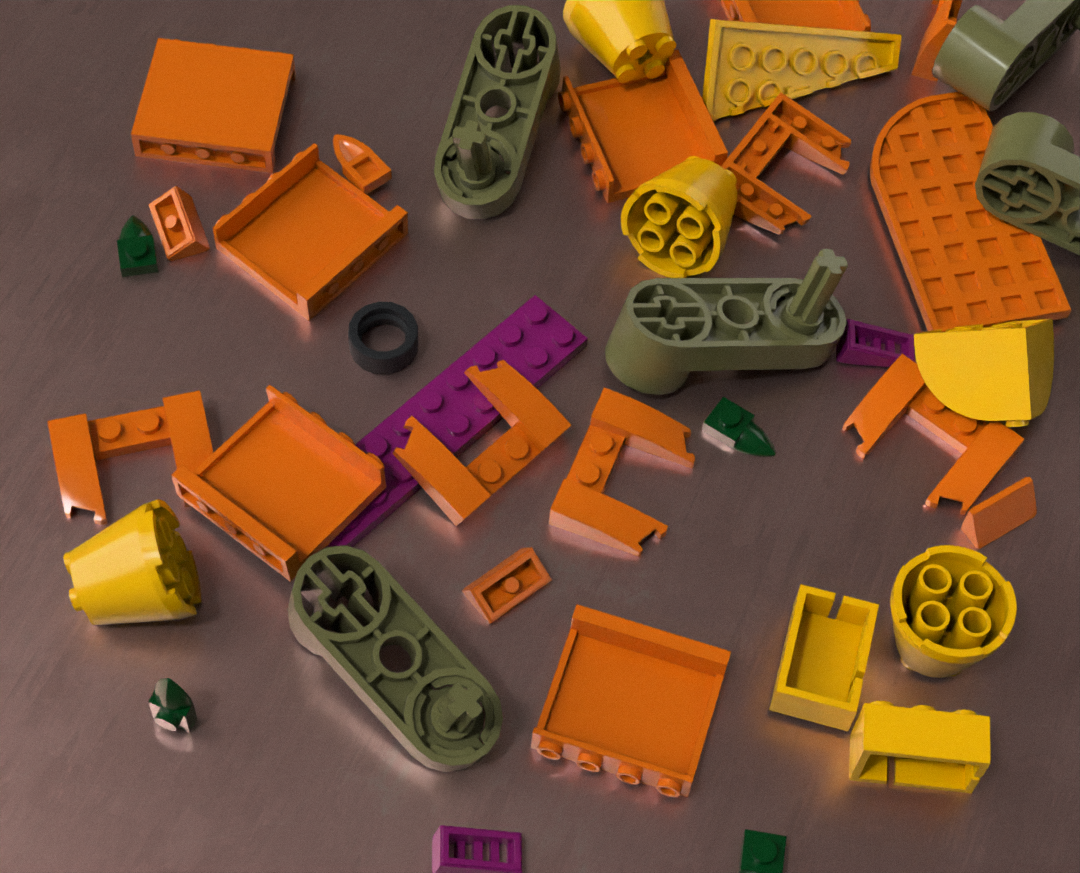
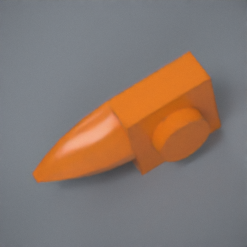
[333,134,392,195]

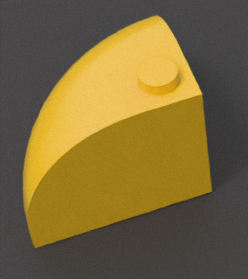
[914,319,1054,427]

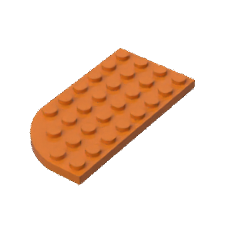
[870,92,1071,332]

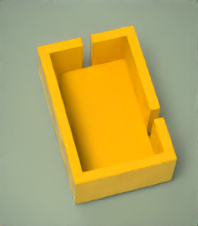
[769,584,879,731]
[849,700,991,794]

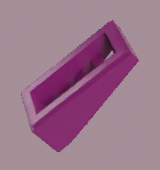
[836,319,915,367]
[432,825,522,873]

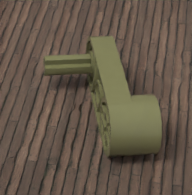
[932,0,1080,111]
[434,5,561,220]
[975,112,1080,255]
[605,249,848,395]
[287,545,503,772]

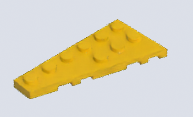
[702,19,902,122]

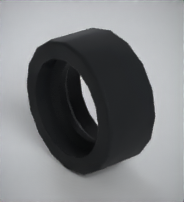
[348,302,418,374]

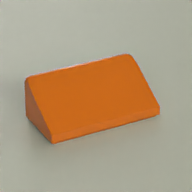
[148,186,210,261]
[961,476,1037,549]
[462,547,552,624]

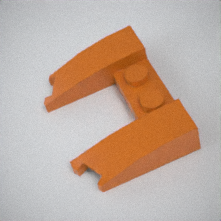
[911,0,963,82]
[721,92,851,235]
[843,354,1025,515]
[393,360,572,526]
[549,387,695,557]
[47,390,213,525]

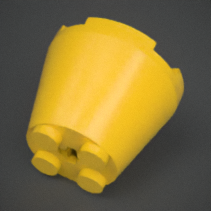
[563,0,677,83]
[621,156,737,278]
[63,499,201,625]
[890,545,1017,678]

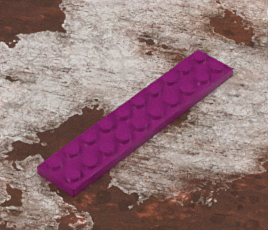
[325,295,588,548]

